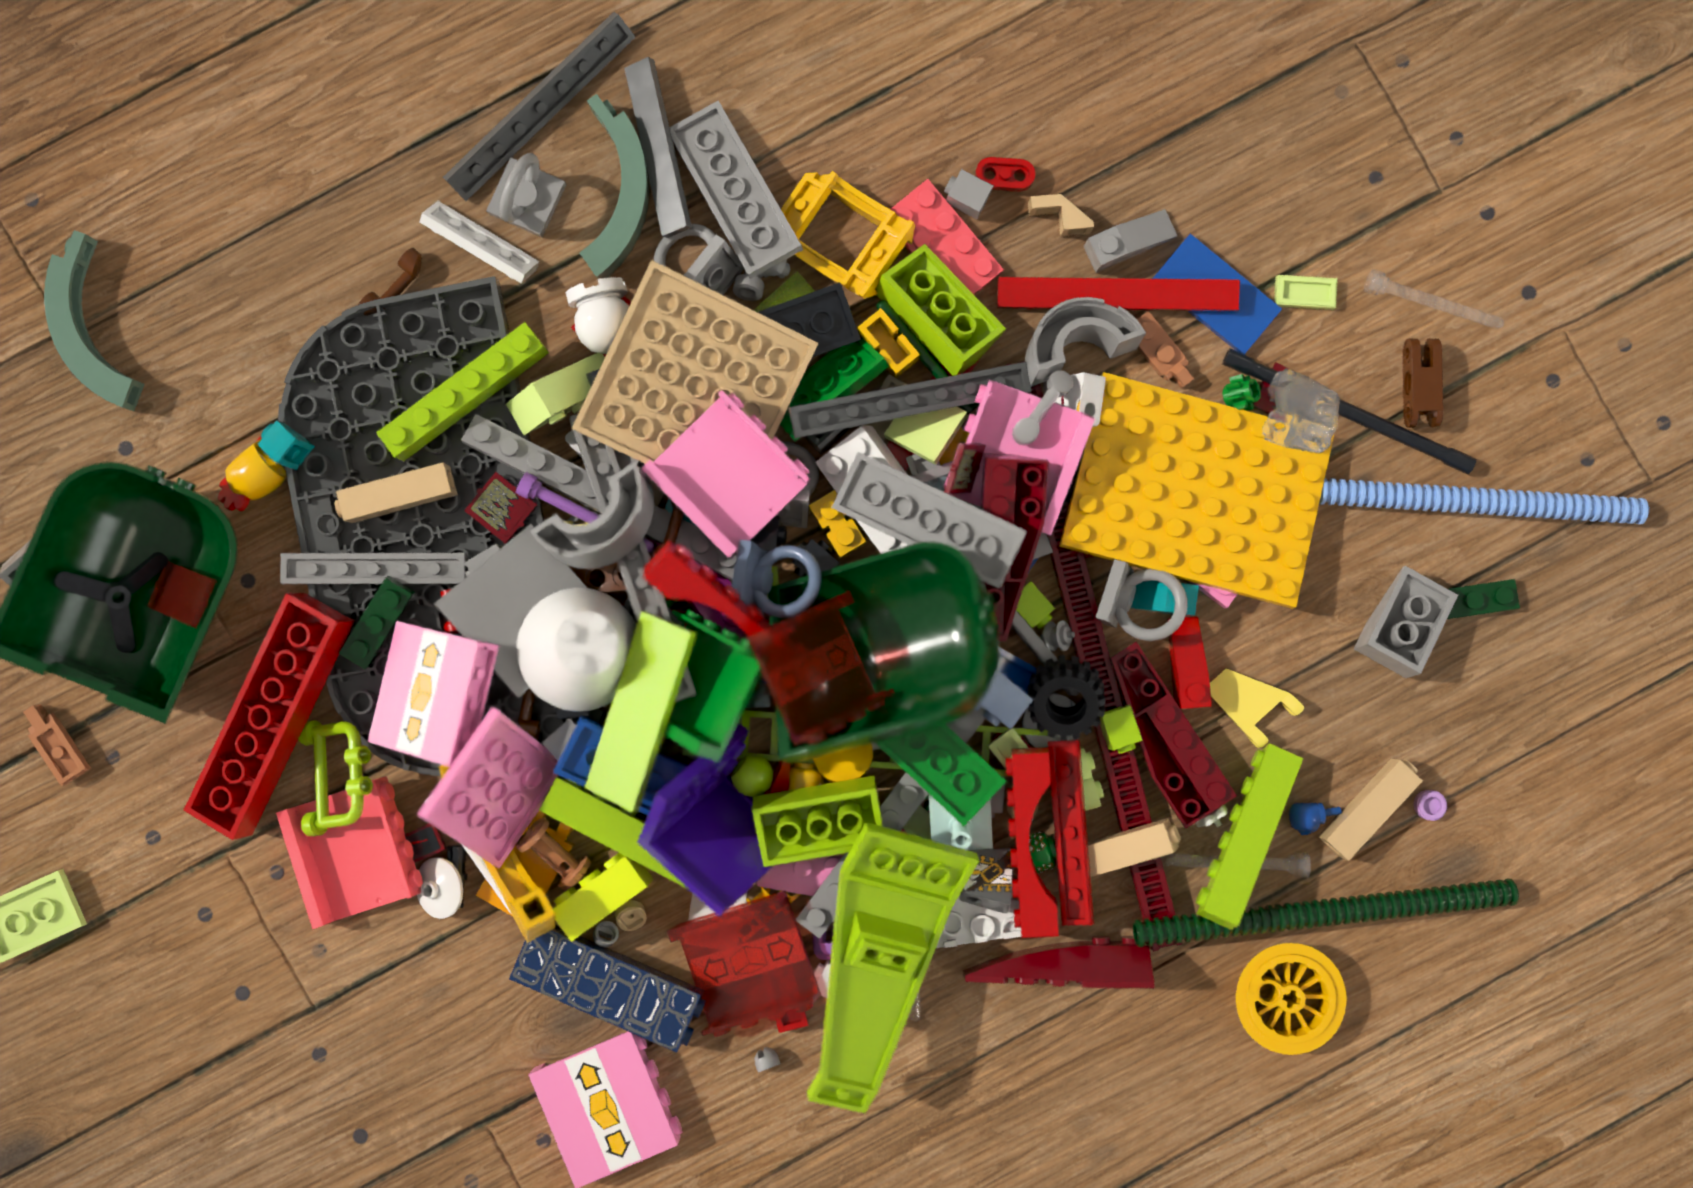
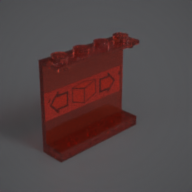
[747,591,895,745]
[667,890,821,1037]

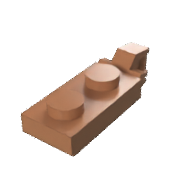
[1137,311,1194,389]
[23,704,92,786]

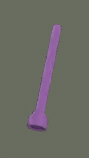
[516,472,654,553]

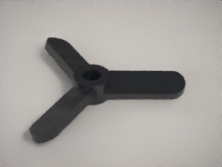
[53,552,168,653]

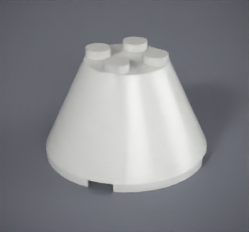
[516,588,637,712]

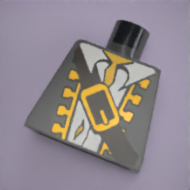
[959,848,1013,913]

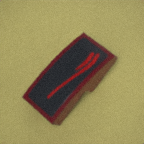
[405,823,447,863]

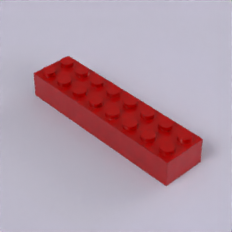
[183,593,355,840]

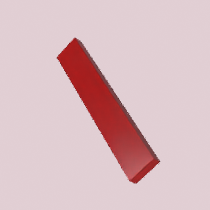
[1047,739,1094,926]

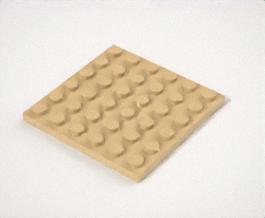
[572,260,818,464]

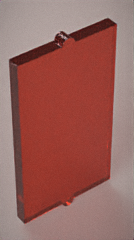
[147,561,216,628]

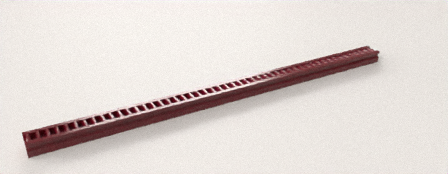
[1004,361,1183,952]

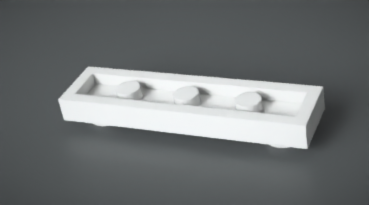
[420,201,539,284]

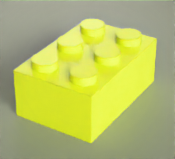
[553,853,653,942]

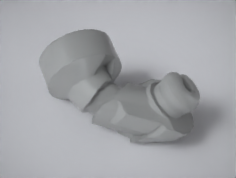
[733,259,790,301]

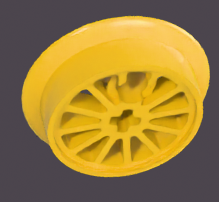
[1236,943,1347,1055]

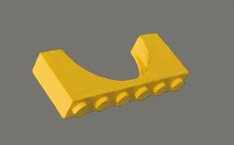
[439,764,555,943]

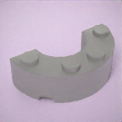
[1025,297,1146,387]
[530,462,654,569]

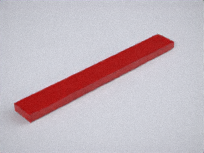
[997,277,1240,311]

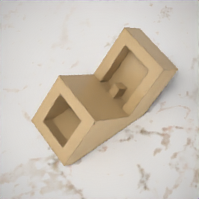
[1028,194,1094,237]

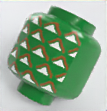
[1029,831,1057,873]

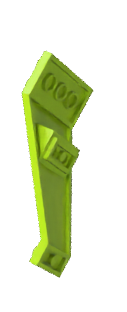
[807,822,979,1113]

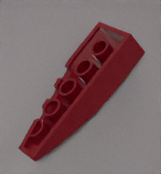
[963,936,1155,989]

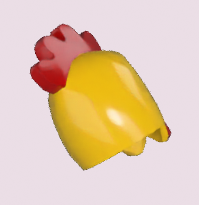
[218,436,287,512]

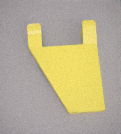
[1210,668,1304,748]

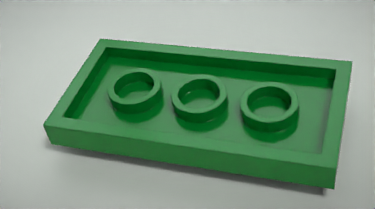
[779,336,889,442]
[875,724,1006,827]

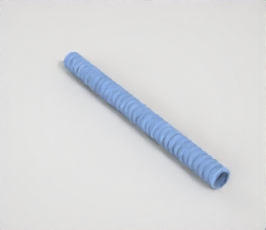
[1319,478,1649,525]

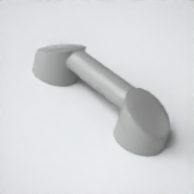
[1012,370,1073,446]

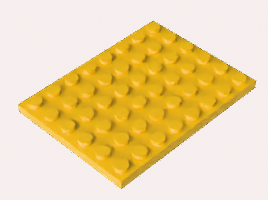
[1059,372,1334,609]

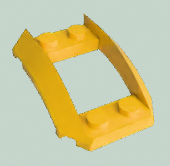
[781,171,915,299]

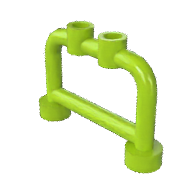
[299,720,373,837]

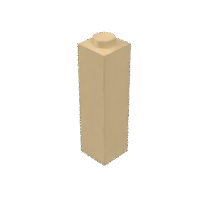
[335,463,458,523]
[1318,758,1423,861]
[1088,818,1180,877]

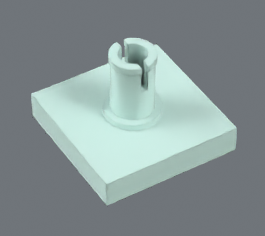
[929,794,993,850]

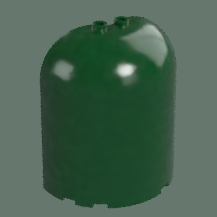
[0,462,238,724]
[768,542,999,763]

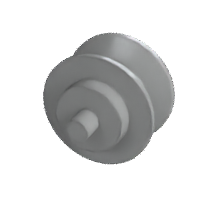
[1040,620,1075,651]

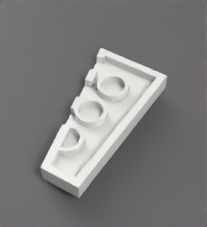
[936,895,1021,948]

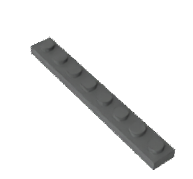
[443,12,635,201]
[789,362,1031,438]

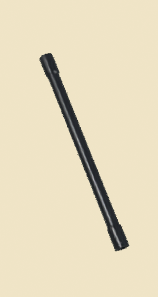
[1222,348,1476,475]

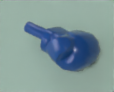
[1289,803,1342,835]

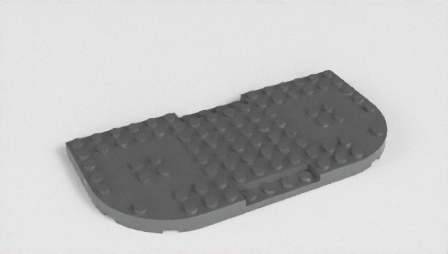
[278,276,585,776]

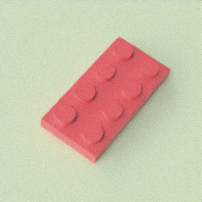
[890,179,1004,295]

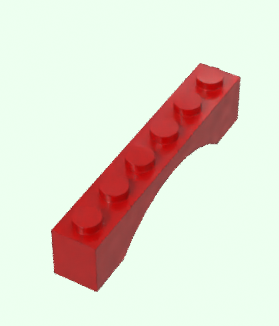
[643,540,808,679]
[1005,747,1059,938]

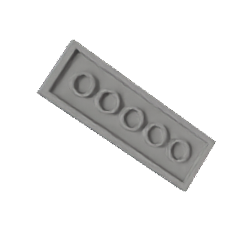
[669,101,803,279]
[832,452,1027,588]

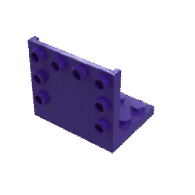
[637,723,775,917]

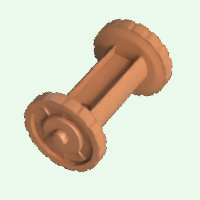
[516,817,591,891]

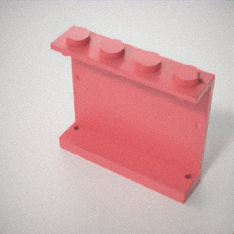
[276,776,423,929]

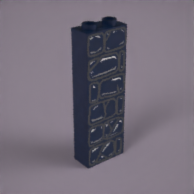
[509,925,706,1052]

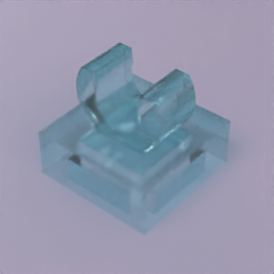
[745,680,771,708]

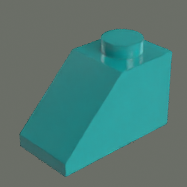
[258,420,315,470]
[1130,580,1199,617]

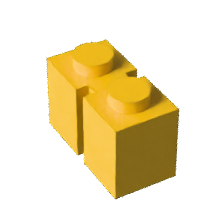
[858,308,920,378]
[809,490,866,559]

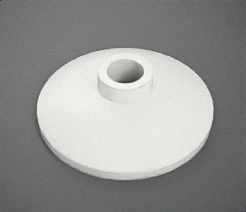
[417,857,463,919]

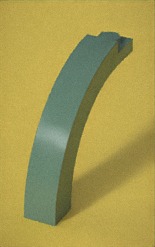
[580,94,650,279]
[44,230,145,411]

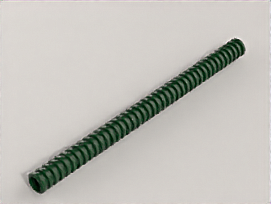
[1133,878,1519,947]

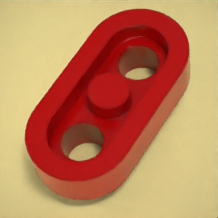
[975,157,1035,192]

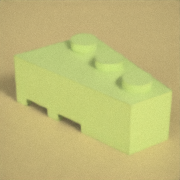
[506,353,605,436]

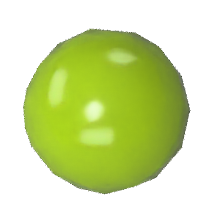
[731,755,774,797]

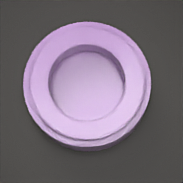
[1414,790,1447,821]

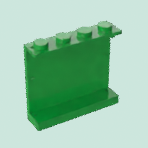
[664,609,769,762]

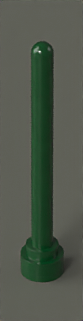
[877,300,980,415]

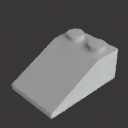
[1354,566,1458,678]

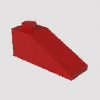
[1167,616,1212,709]

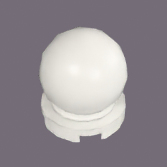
[566,277,629,354]

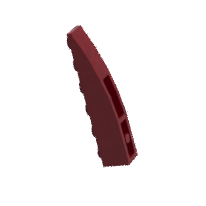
[980,453,1049,641]
[1110,642,1237,829]

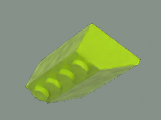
[876,244,1006,376]
[752,776,883,867]

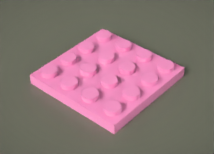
[418,708,560,869]

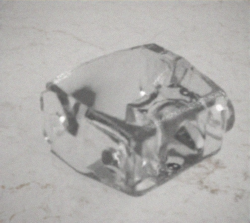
[1262,368,1340,453]

